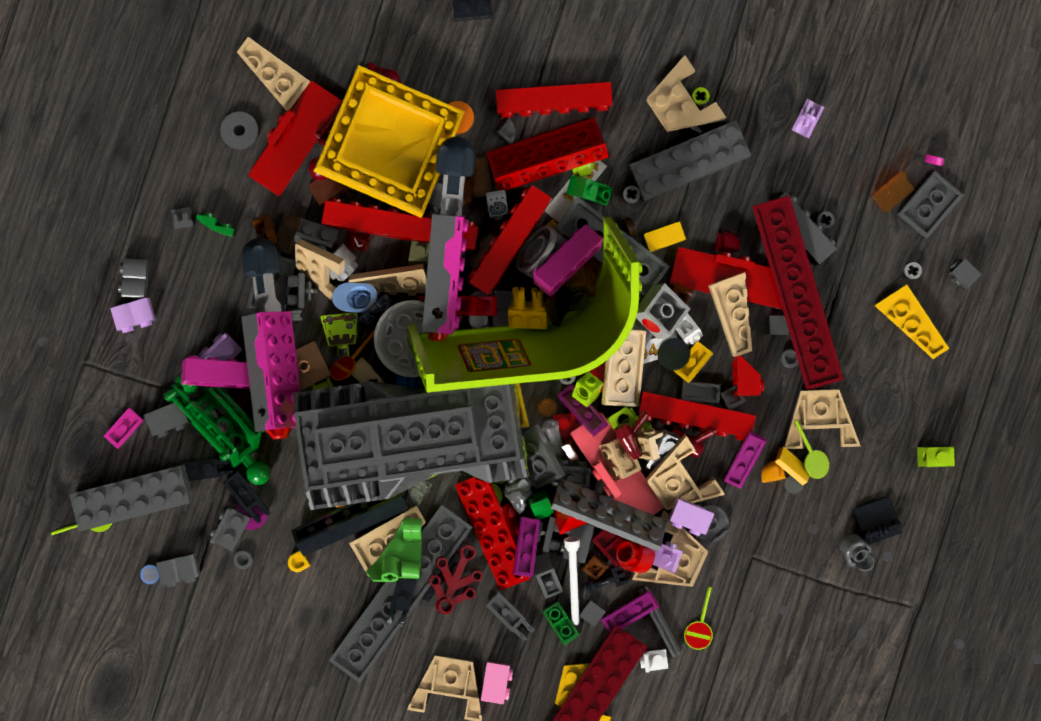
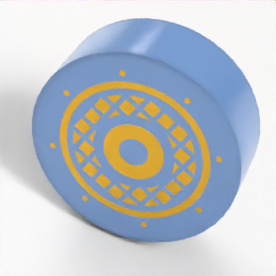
[140,565,160,584]

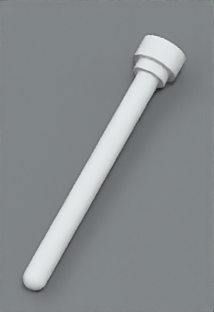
[564,536,580,626]

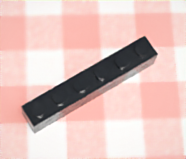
[291,492,408,557]

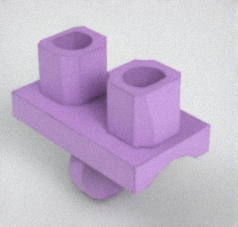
[792,99,824,139]

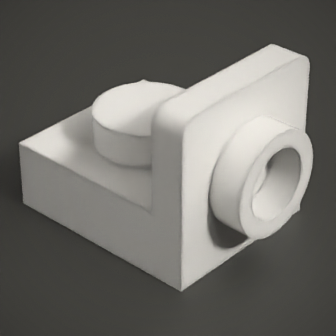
[676,313,703,346]
[640,649,668,672]

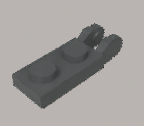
[485,591,535,641]

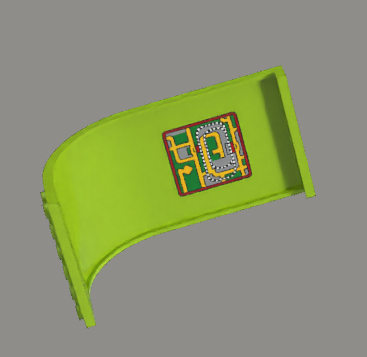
[407,217,642,392]

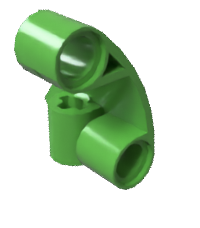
[366,518,422,582]

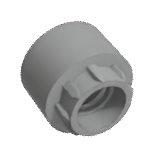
[329,243,358,282]

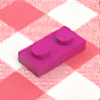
[104,408,144,449]

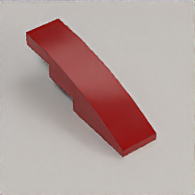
[418,296,497,316]

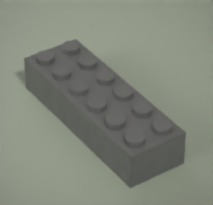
[629,120,751,202]
[69,464,194,532]

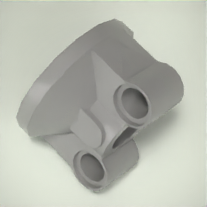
[516,226,569,279]

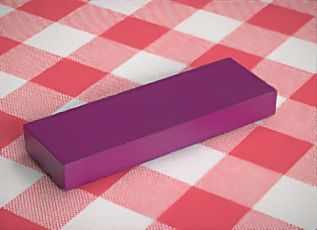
[557,383,608,437]
[724,431,767,489]
[513,517,540,577]
[601,590,660,633]

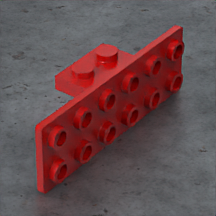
[248,81,342,196]
[670,247,782,309]
[455,477,531,590]

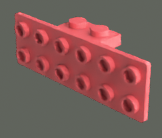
[570,413,664,524]

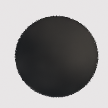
[657,338,690,371]

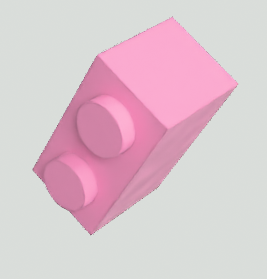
[481,660,513,704]

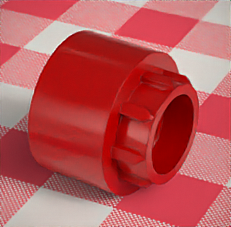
[616,539,655,574]

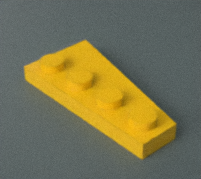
[874,284,949,359]

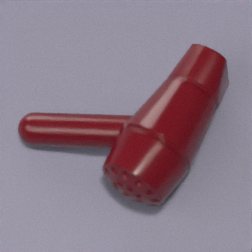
[614,411,648,460]
[672,426,717,458]

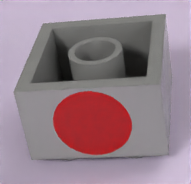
[636,283,690,339]

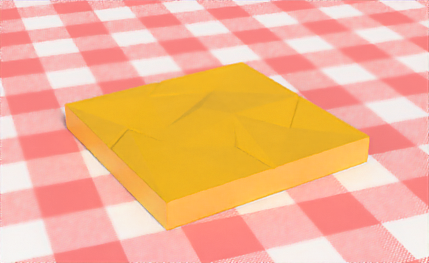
[313,65,465,218]

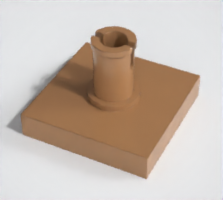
[296,341,331,390]

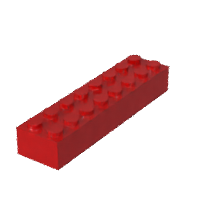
[322,198,479,252]

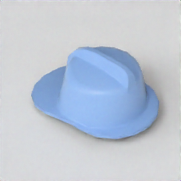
[332,283,378,313]

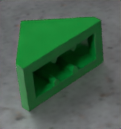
[528,489,554,520]

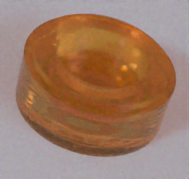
[538,398,557,417]

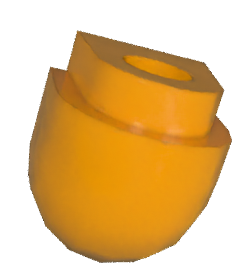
[761,461,786,483]

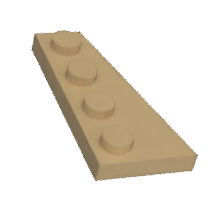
[237,37,310,111]
[349,264,427,296]
[708,272,752,357]

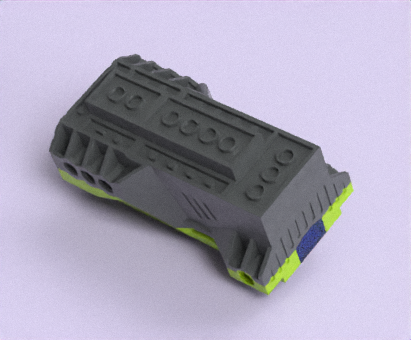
[294,381,529,510]

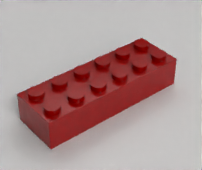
[468,185,552,296]

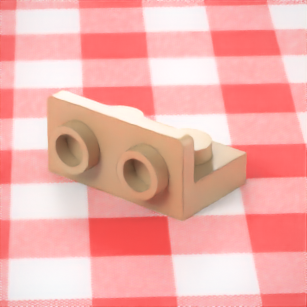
[635,427,663,460]
[599,438,642,481]

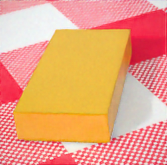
[643,222,686,252]
[775,446,809,485]

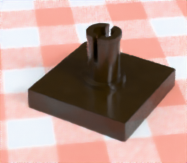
[538,281,572,327]

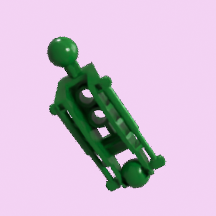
[164,372,271,485]

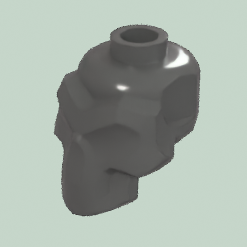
[503,477,533,514]
[840,534,875,571]

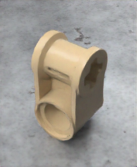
[351,357,384,383]

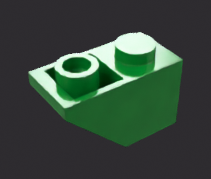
[566,175,612,206]

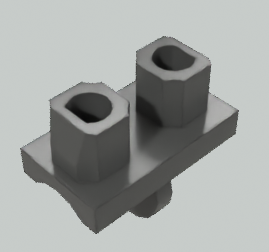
[286,273,317,309]
[538,516,561,552]

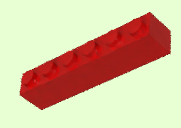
[496,82,612,118]
[638,392,756,441]

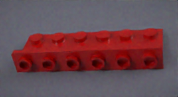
[486,117,608,191]

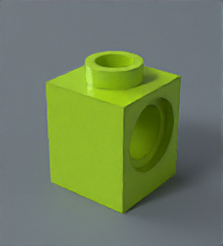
[572,372,603,407]
[607,406,638,430]

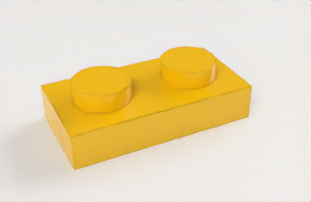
[674,341,713,383]

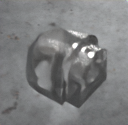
[408,481,433,505]

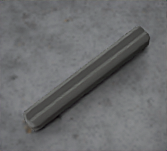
[638,586,681,657]

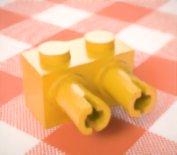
[508,287,551,330]

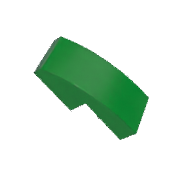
[196,212,236,237]
[542,602,580,645]

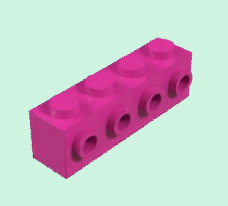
[533,224,603,297]
[181,355,250,390]

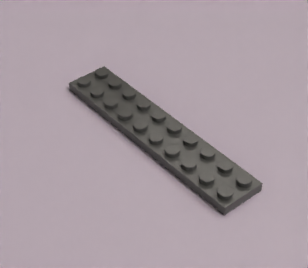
[329,505,473,683]

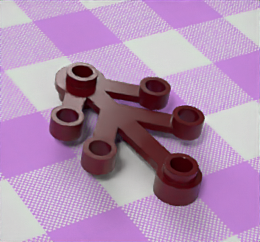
[428,544,483,614]

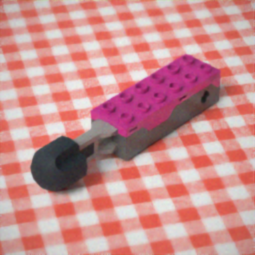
[422,136,476,341]
[242,238,301,440]

